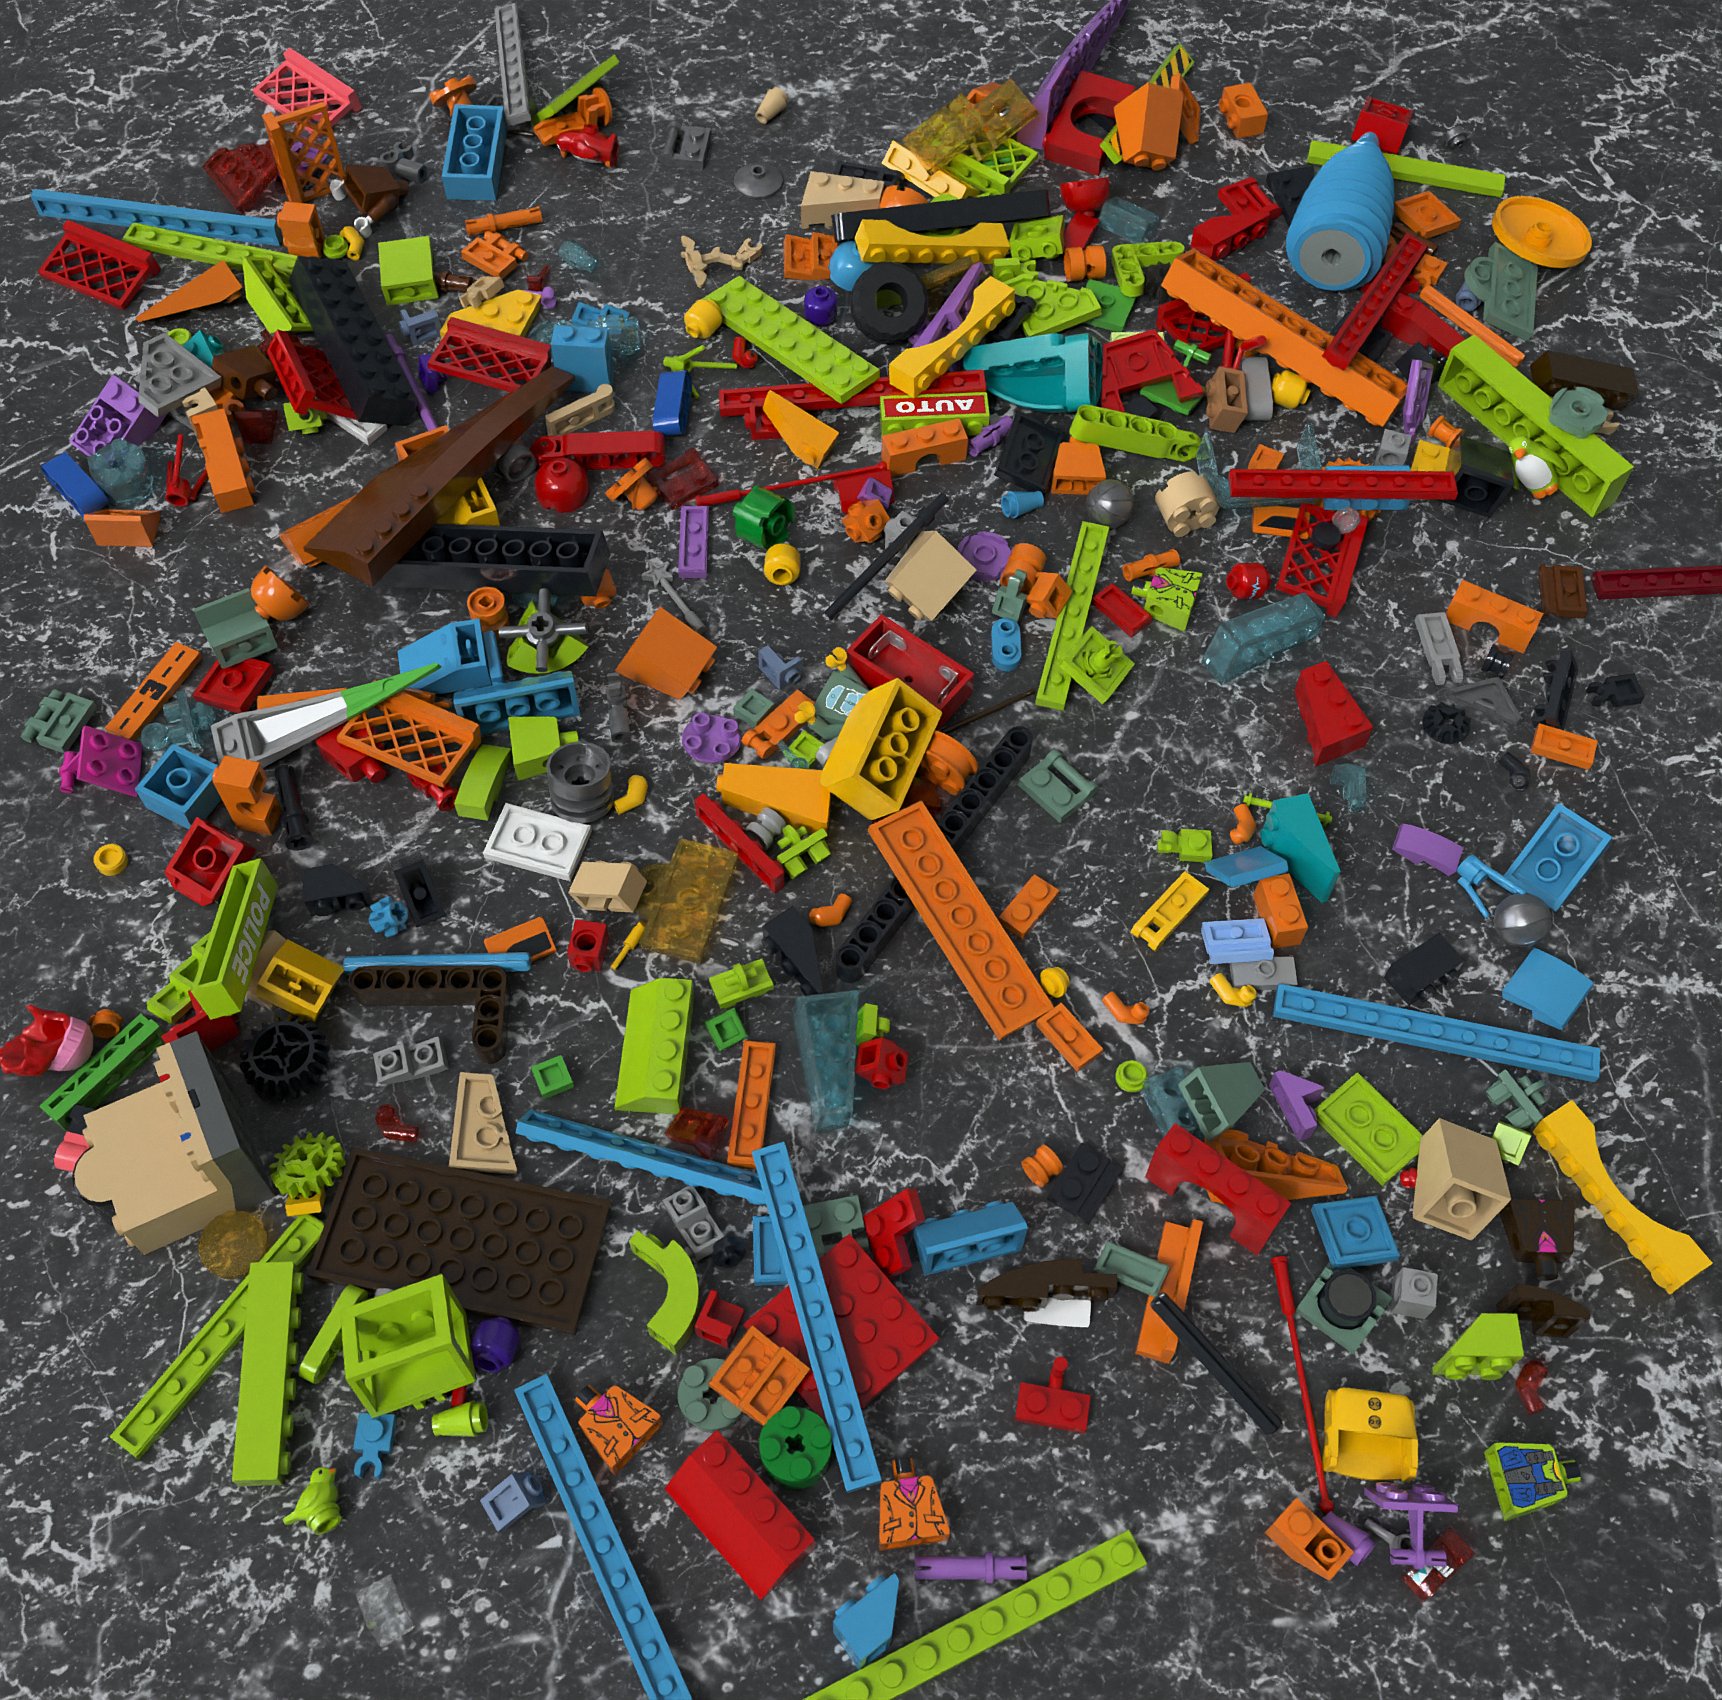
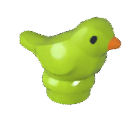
[283,1467,342,1535]

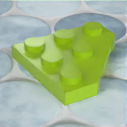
[1002,273,1102,337]

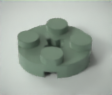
[1548,387,1608,439]
[678,1358,744,1433]

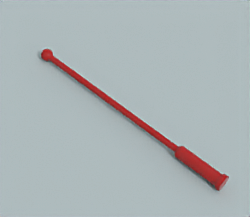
[695,461,887,506]
[1270,1256,1334,1514]

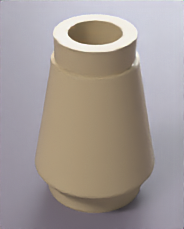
[755,87,788,124]

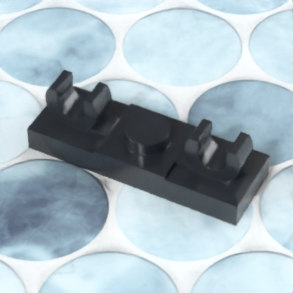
[1532,651,1578,730]

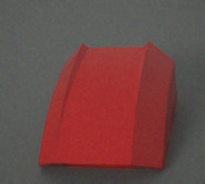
[165,817,256,906]

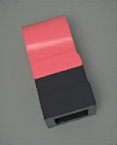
[54,1105,96,1173]

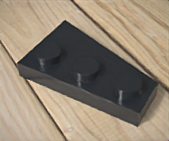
[1266,166,1314,227]

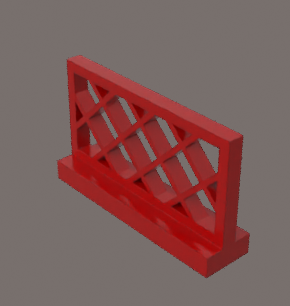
[38,220,161,310]
[1156,272,1252,352]
[427,317,551,392]
[267,329,357,420]
[1275,501,1369,618]

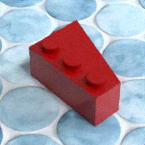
[1294,661,1373,767]

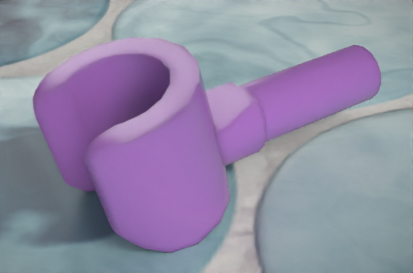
[523,287,557,308]

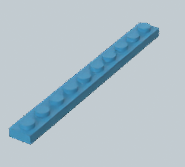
[31,189,283,246]
[1273,983,1600,1082]
[752,1142,882,1493]
[514,1373,693,1700]

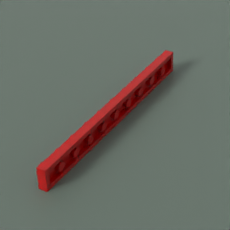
[1321,233,1428,371]
[719,369,986,417]

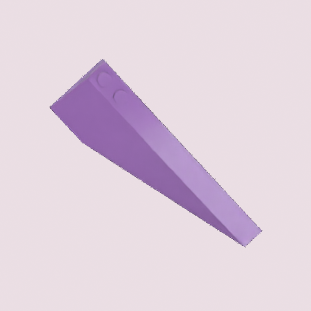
[1015,0,1129,150]

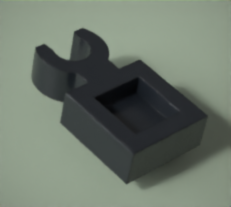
[1586,673,1645,707]

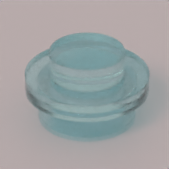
[141,723,172,752]

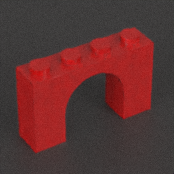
[1042,70,1135,176]
[1145,1123,1291,1256]

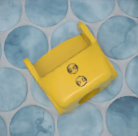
[1322,1387,1418,1483]

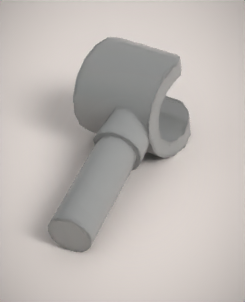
[1363,1518,1411,1549]

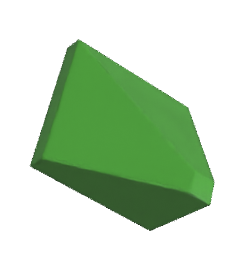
[702,1008,748,1051]

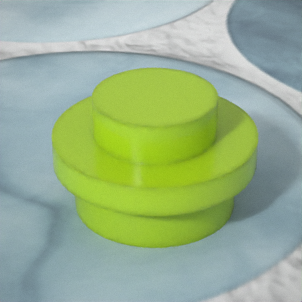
[323,235,349,259]
[1115,1060,1148,1093]

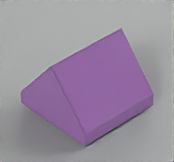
[857,477,893,510]

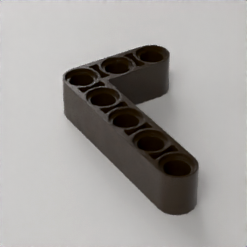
[348,965,511,1064]

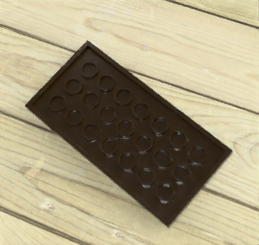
[307,1147,612,1335]

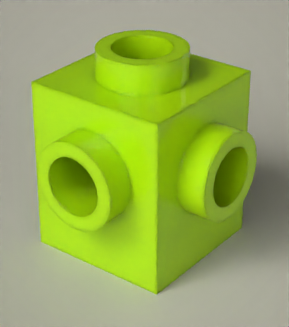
[283,398,328,434]

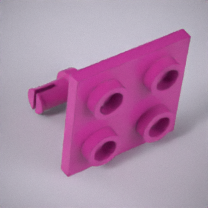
[59,725,143,797]

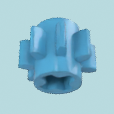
[368,896,408,938]

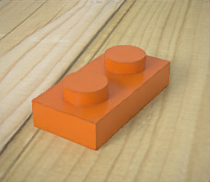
[1530,723,1598,770]
[998,874,1060,939]
[1036,1002,1103,1072]

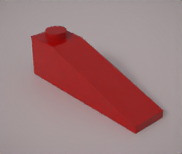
[1380,292,1466,358]

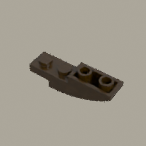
[976,1259,1117,1312]

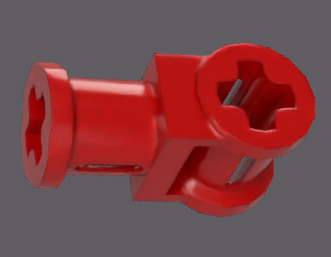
[405,753,459,811]

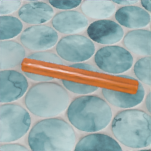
[1420,285,1525,367]

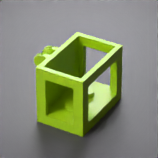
[340,1274,476,1418]

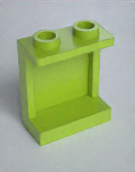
[378,236,438,306]

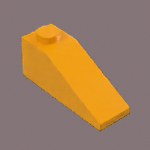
[762,390,839,469]

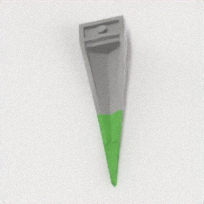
[211,663,442,768]

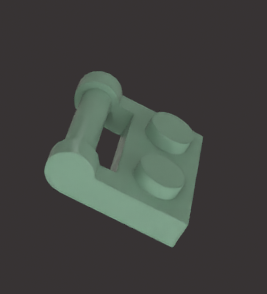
[1018,749,1099,823]

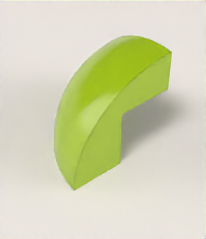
[507,601,588,674]

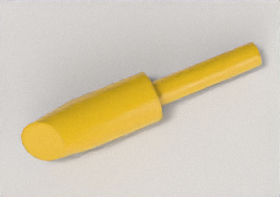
[610,920,648,970]

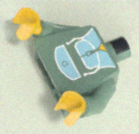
[795,647,870,740]

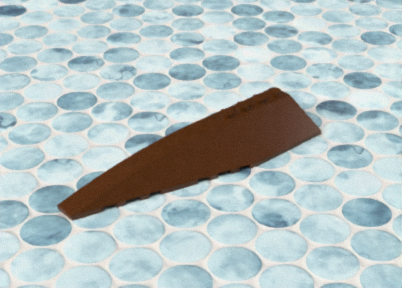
[303,366,575,587]

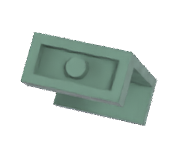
[193,588,278,669]

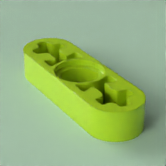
[299,1284,368,1384]

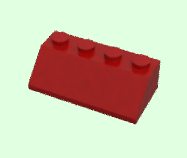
[664,1430,816,1601]

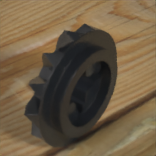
[1422,702,1471,744]

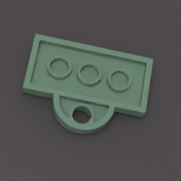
[1464,242,1538,341]

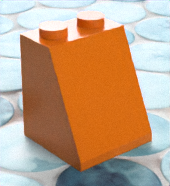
[1113,82,1183,170]
[615,607,717,700]

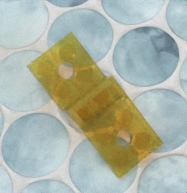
[902,78,1039,176]

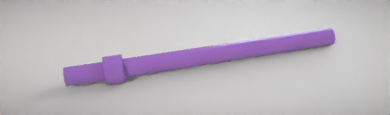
[385,334,438,431]

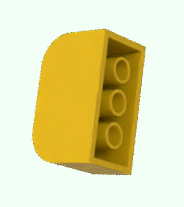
[820,678,943,820]

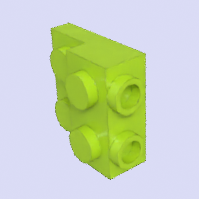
[1009,215,1065,263]

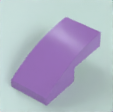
[1392,823,1463,876]

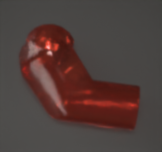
[1515,1360,1548,1415]

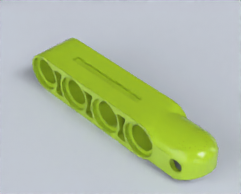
[1069,405,1202,462]

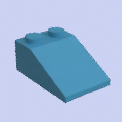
[1504,803,1612,912]

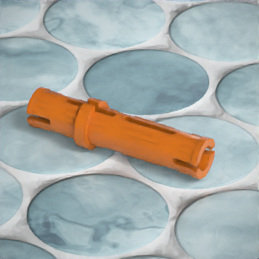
[465,206,543,237]

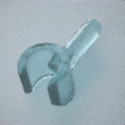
[777,740,808,769]

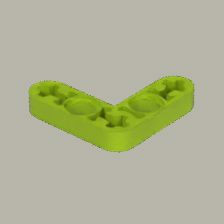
[1111,241,1184,297]

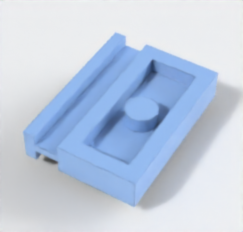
[1201,918,1274,964]

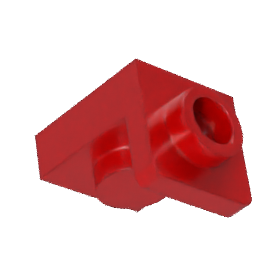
[744,402,783,440]

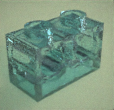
[1141,1066,1204,1138]

